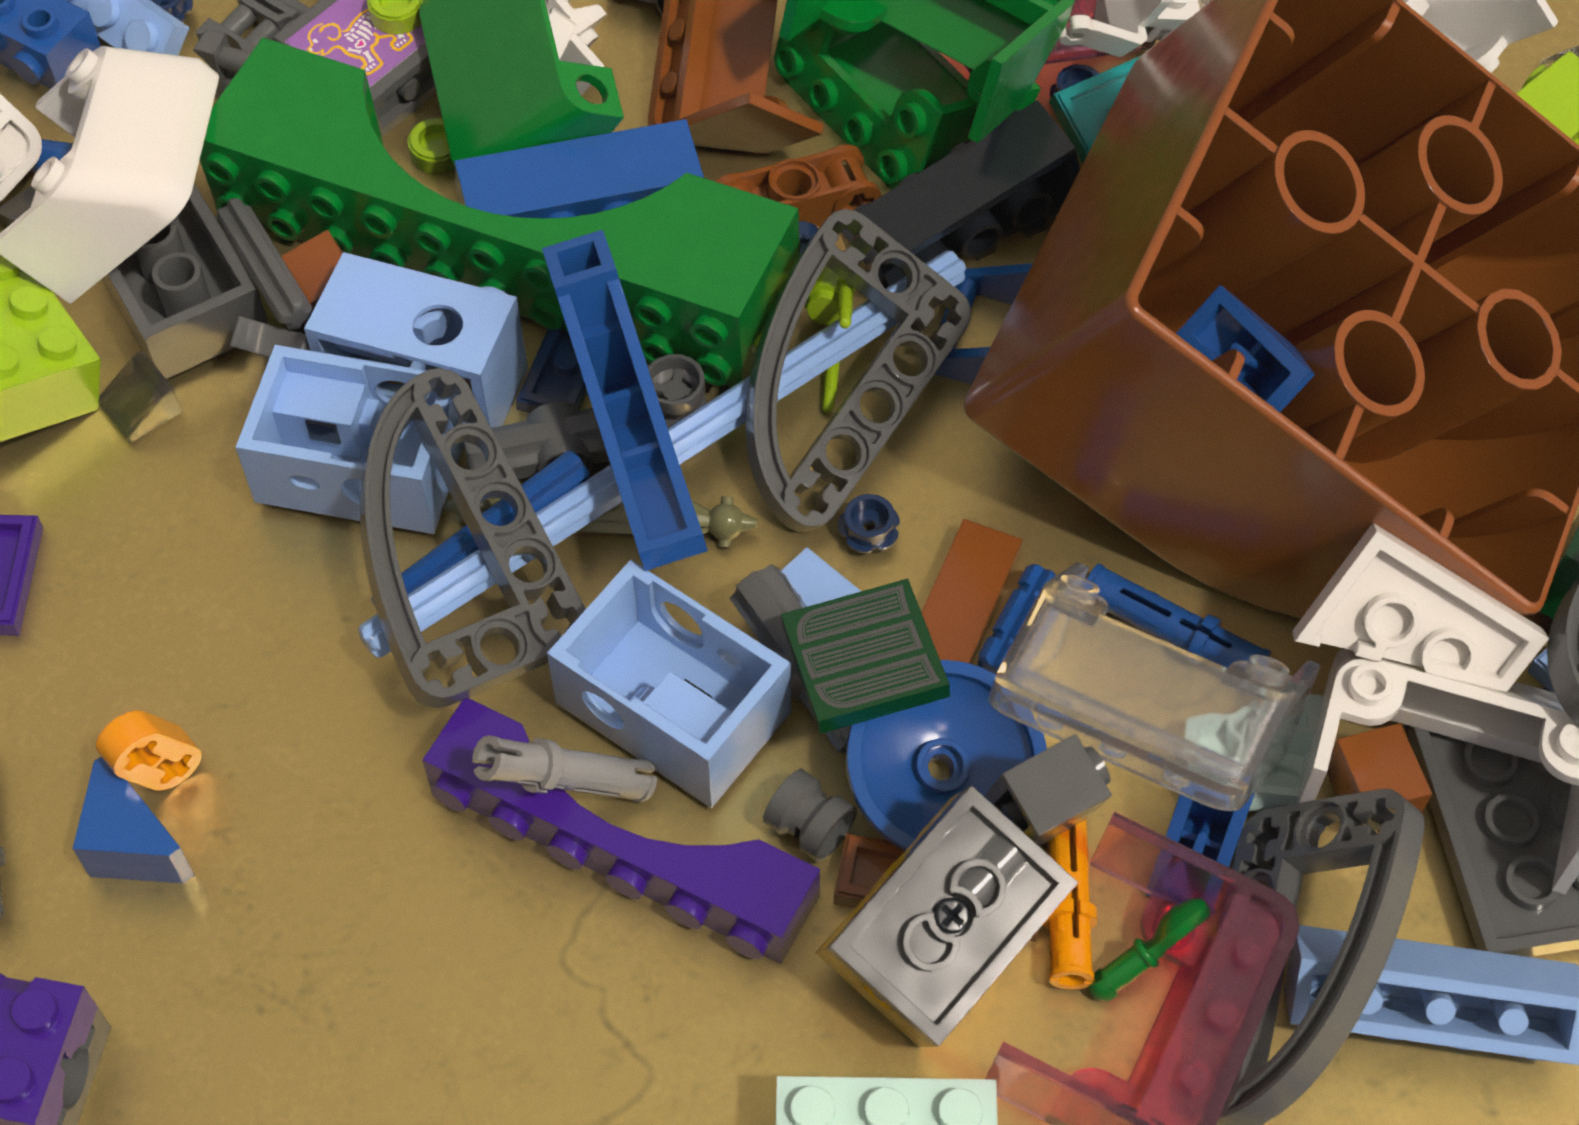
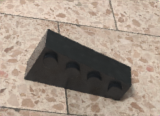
[840,100,1080,289]

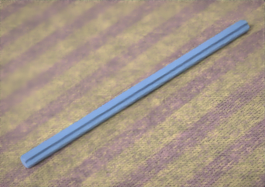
[358,251,966,658]

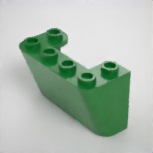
[419,0,624,166]
[774,19,1041,190]

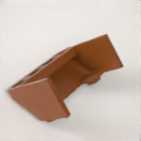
[648,0,823,154]

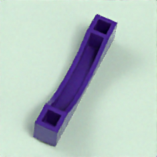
[422,698,820,964]

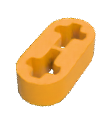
[95,710,202,791]

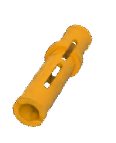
[1043,819,1098,990]

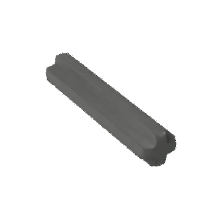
[217,198,313,330]

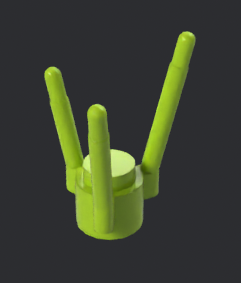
[754,265,855,414]

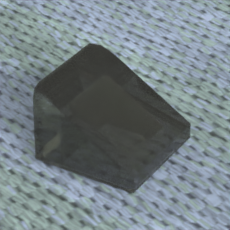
[98,350,182,444]

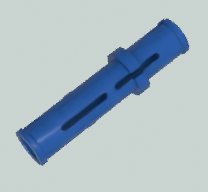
[1080,563,1271,689]

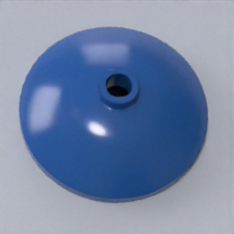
[846,660,1047,851]

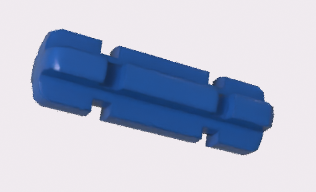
[978,564,1057,679]

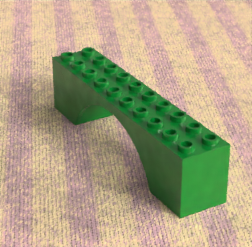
[200,37,800,387]

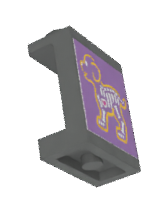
[273,0,437,137]

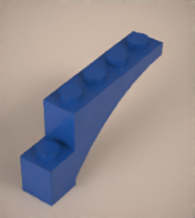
[542,229,708,571]

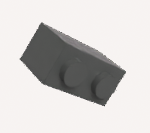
[984,733,1112,846]

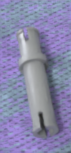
[472,735,657,803]

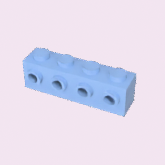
[1283,924,1579,1065]

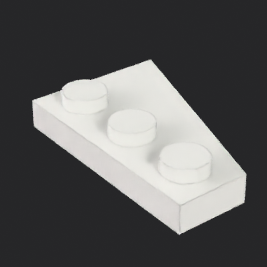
[1292,523,1549,693]

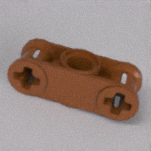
[715,144,882,228]

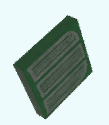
[781,578,950,734]

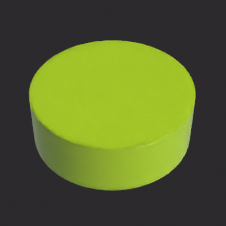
[367,0,423,35]
[408,118,455,174]

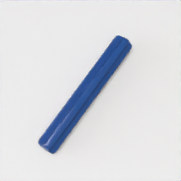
[371,451,590,608]

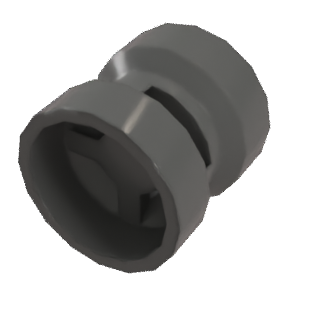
[648,354,706,428]
[763,768,857,862]

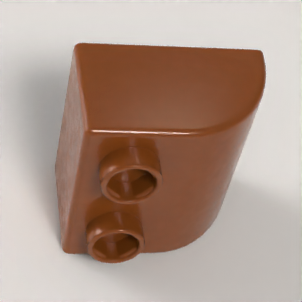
[964,0,1579,619]

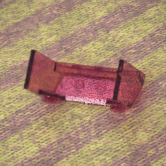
[985,811,1299,1125]

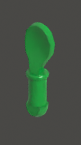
[1089,898,1211,1001]

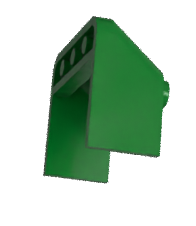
[779,0,1075,143]

